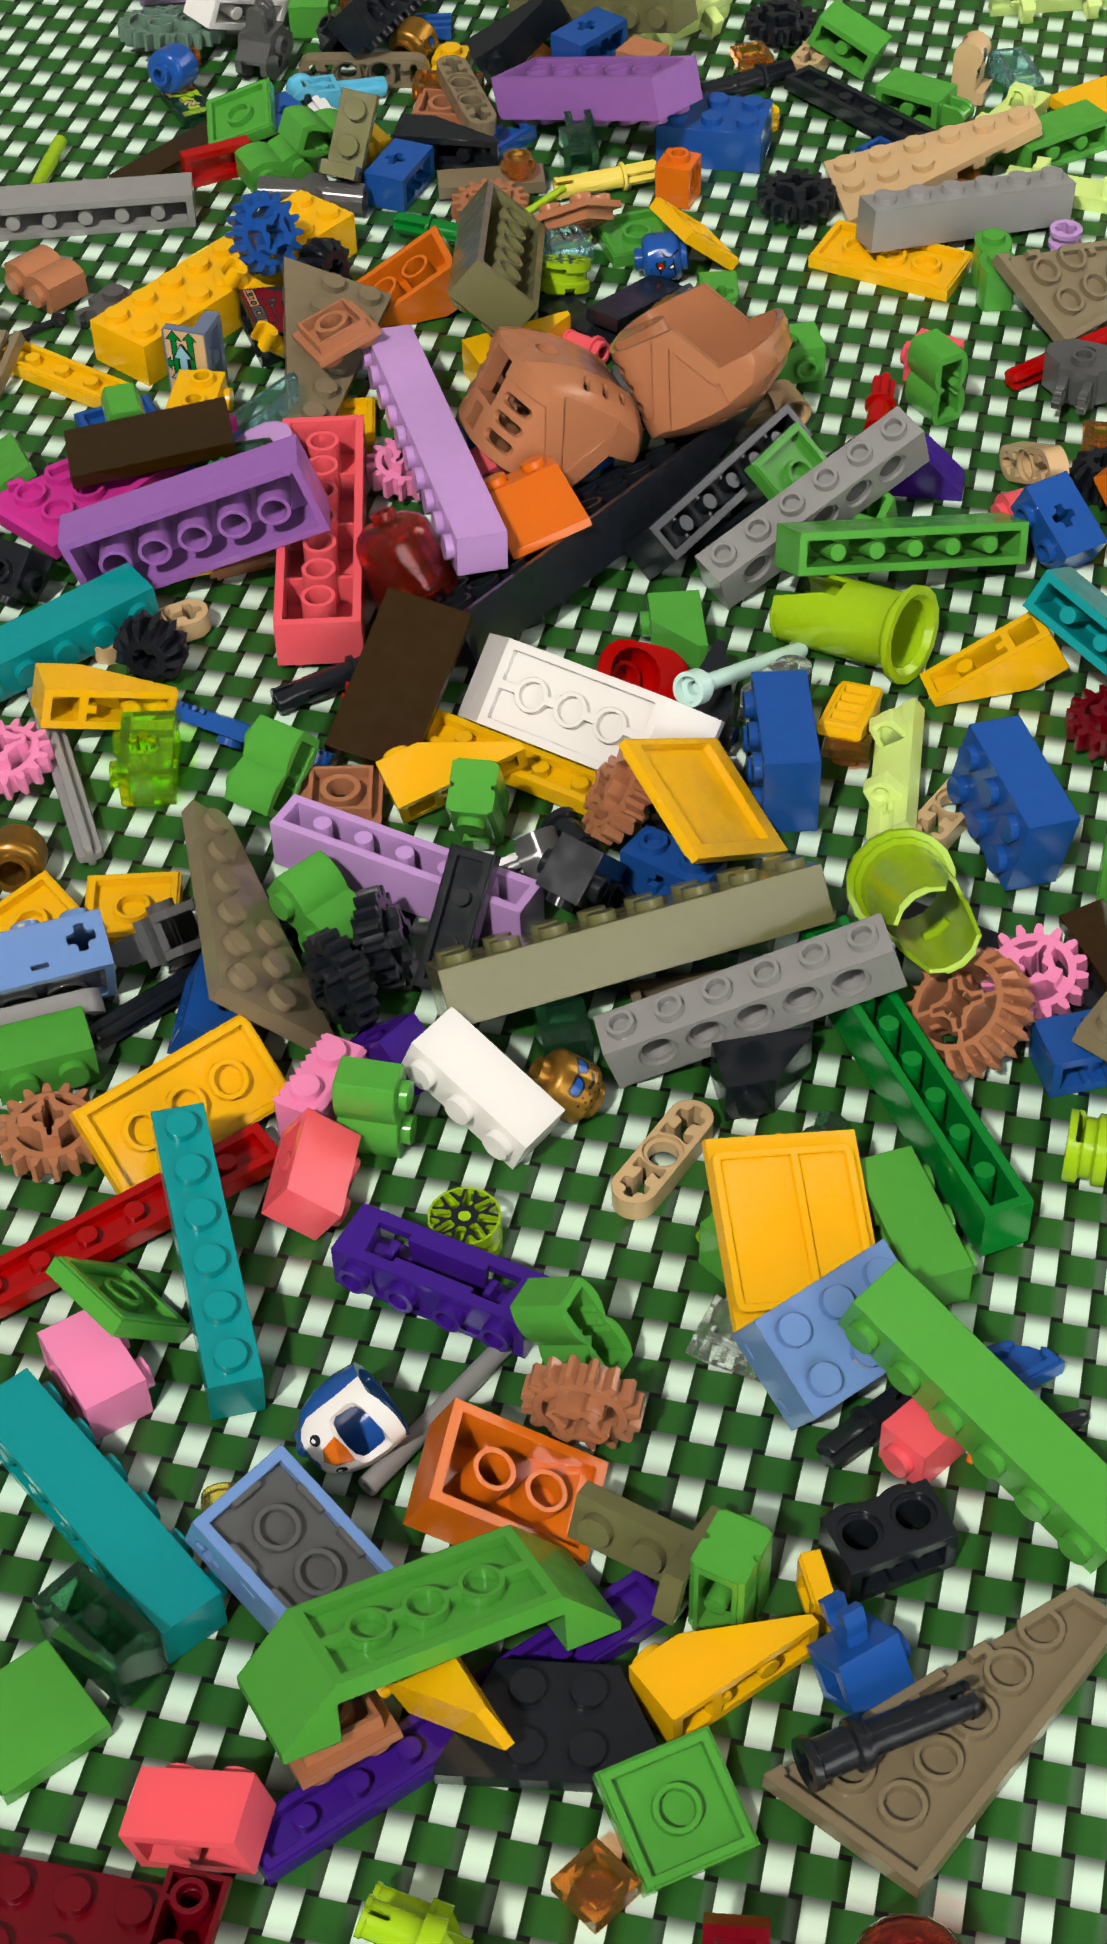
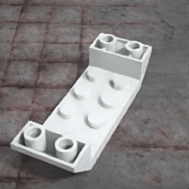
[457,633,725,770]

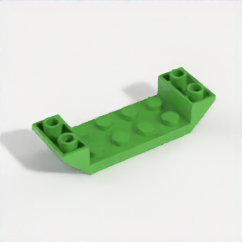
[237,1524,621,1765]

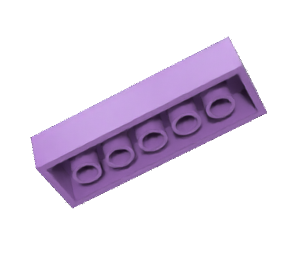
[491,55,703,126]
[58,434,331,590]

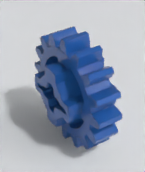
[225,190,303,276]

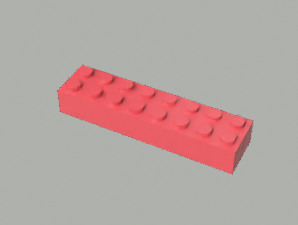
[273,415,367,666]

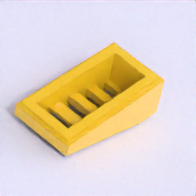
[816,681,883,743]

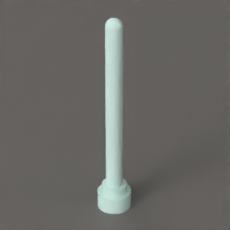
[673,642,808,708]

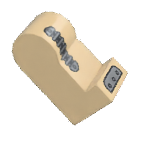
[951,30,993,106]

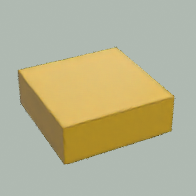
[796,1549,834,1635]

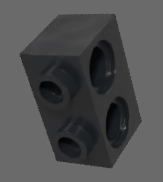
[818,1479,959,1605]

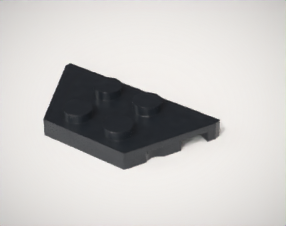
[433,1658,658,1793]

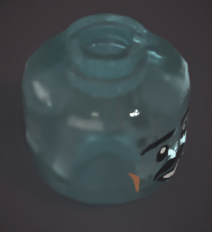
[543,225,593,262]

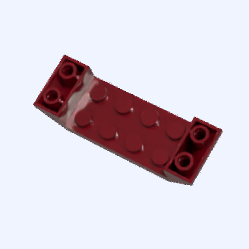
[0,1853,233,1944]

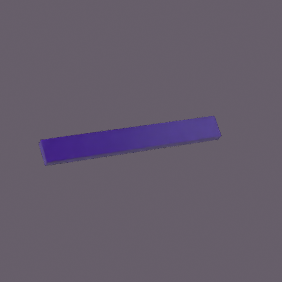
[258,1570,668,1886]

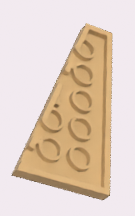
[824,104,1043,224]

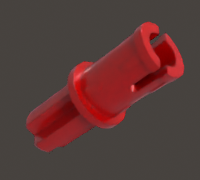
[864,372,896,430]

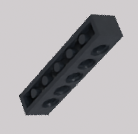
[327,0,426,58]
[623,403,813,581]

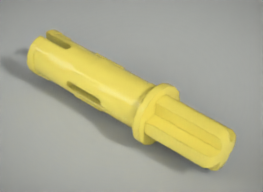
[553,159,657,201]

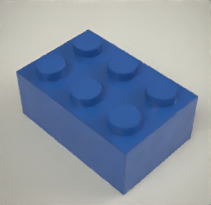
[656,92,773,174]
[741,670,822,833]
[947,715,1081,891]

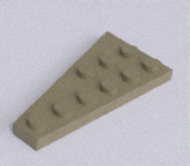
[991,240,1107,342]
[282,256,392,418]
[181,800,334,1051]
[762,1586,1107,1899]

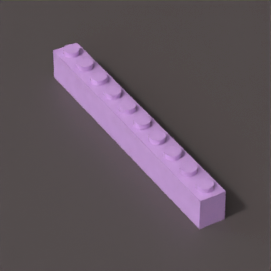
[360,324,508,576]

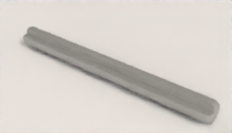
[27,686,104,866]

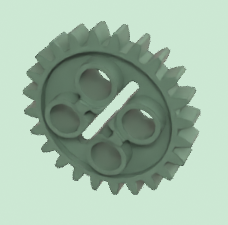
[117,4,226,51]

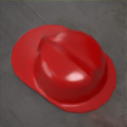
[595,639,689,702]

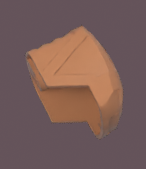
[608,282,793,439]
[457,326,643,487]

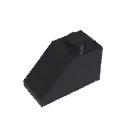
[710,1026,813,1121]

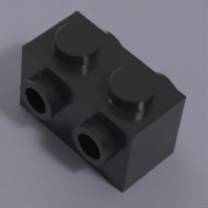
[535,831,628,915]

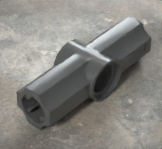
[257,173,369,217]

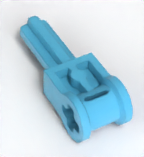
[285,73,388,109]

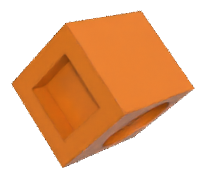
[655,147,702,210]

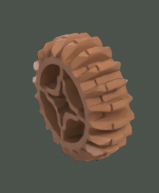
[904,947,1037,1082]

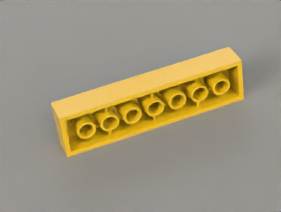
[90,190,357,386]

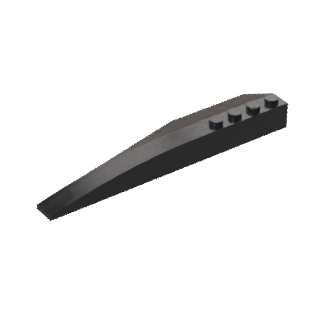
[370,399,762,671]

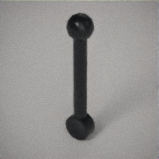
[9,313,67,337]

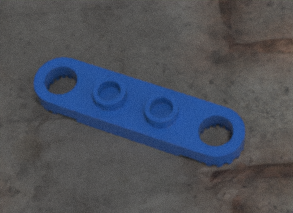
[172,700,335,766]

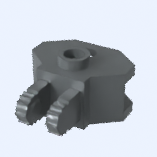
[235,0,294,81]
[1041,338,1107,415]
[110,897,202,971]

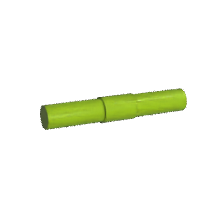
[30,135,67,184]

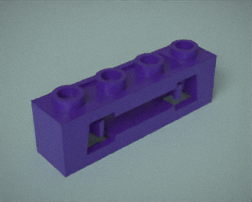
[331,1203,549,1359]

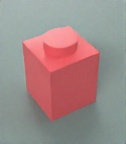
[878,1398,966,1484]

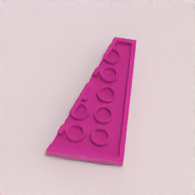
[0,413,239,560]

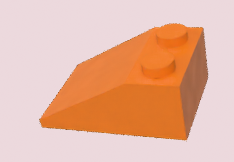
[356,225,457,328]
[483,455,592,560]
[403,1398,609,1567]

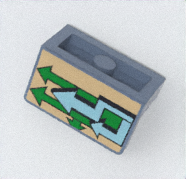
[161,310,228,391]

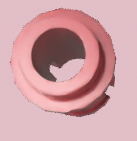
[562,329,610,363]

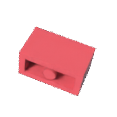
[261,1108,361,1241]
[118,1762,276,1875]

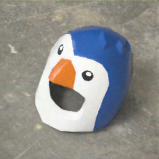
[294,1362,410,1475]

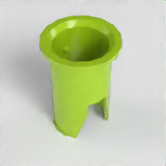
[770,575,939,684]
[846,828,982,974]

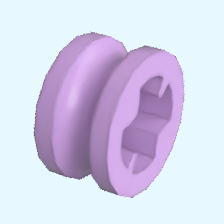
[1048,219,1083,251]

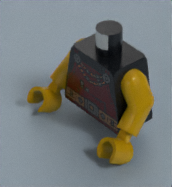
[221,256,285,368]

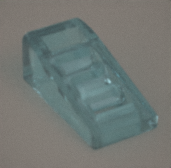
[988,47,1044,88]
[231,371,300,433]

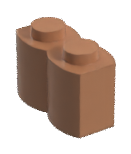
[4,244,89,314]

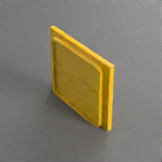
[618,737,788,864]
[701,1129,875,1333]

